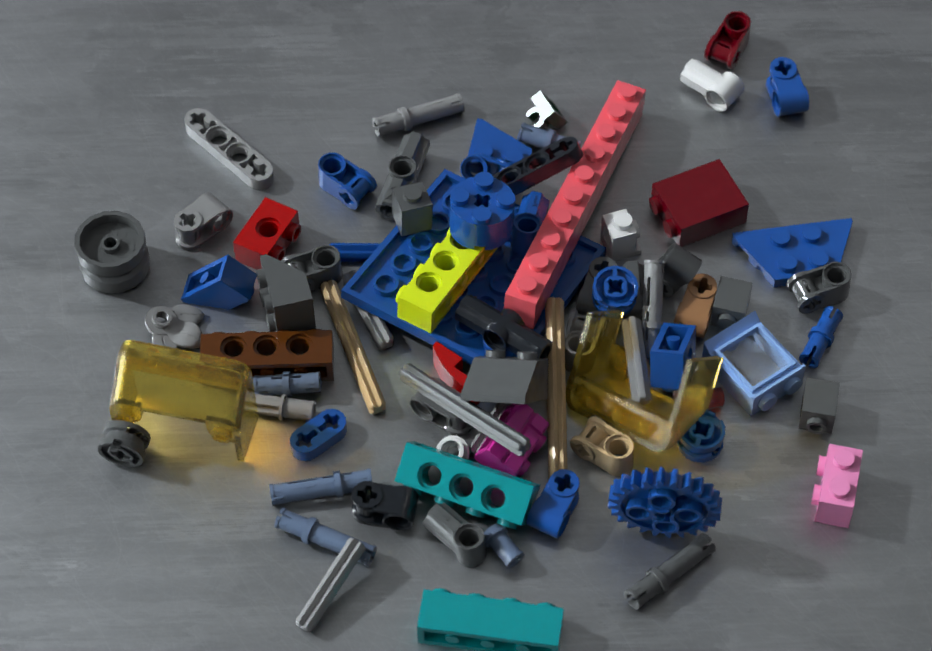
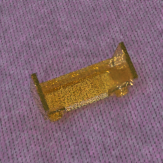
[566,310,723,451]
[109,340,259,462]

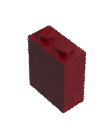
[649,159,749,247]

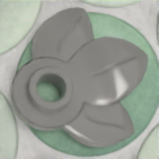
[145,304,205,359]

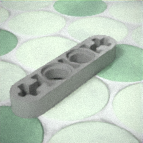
[184,108,274,190]

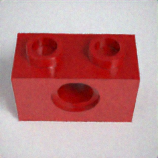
[233,197,301,270]

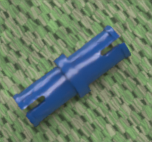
[799,306,843,368]

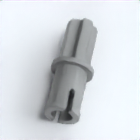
[249,394,317,421]

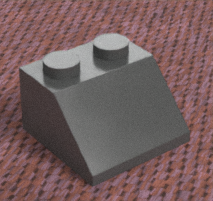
[461,350,549,404]

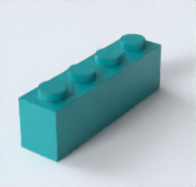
[417,588,564,651]

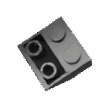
[256,254,316,332]

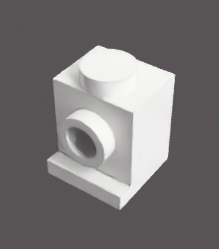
[601,209,641,261]

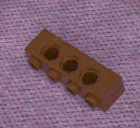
[200,329,334,385]

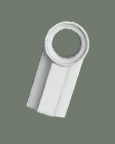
[680,59,745,112]

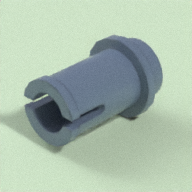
[484,523,525,568]

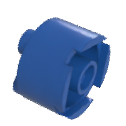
[449,172,516,250]

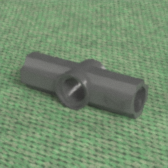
[375,131,430,220]

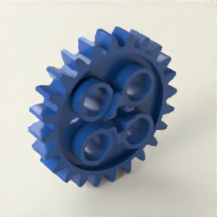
[608,467,722,538]

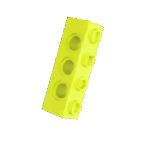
[395,227,497,334]

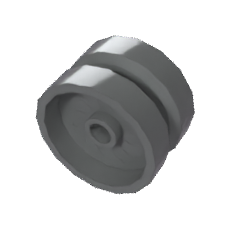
[74,211,150,293]

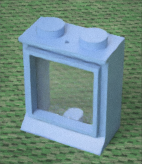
[701,311,805,416]

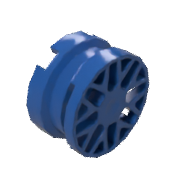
[591,266,639,318]
[677,409,725,463]

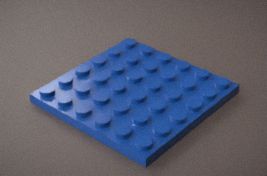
[341,169,606,365]

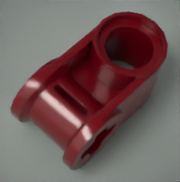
[704,11,751,70]

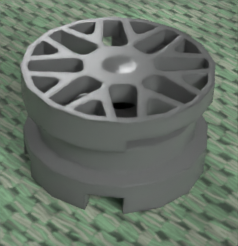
[98,420,151,467]

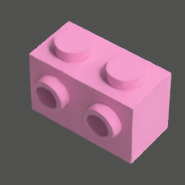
[811,444,863,528]

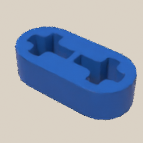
[290,409,347,461]

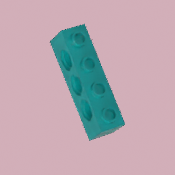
[394,441,541,529]

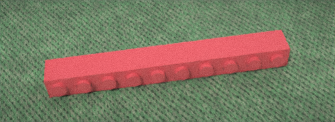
[504,80,646,329]

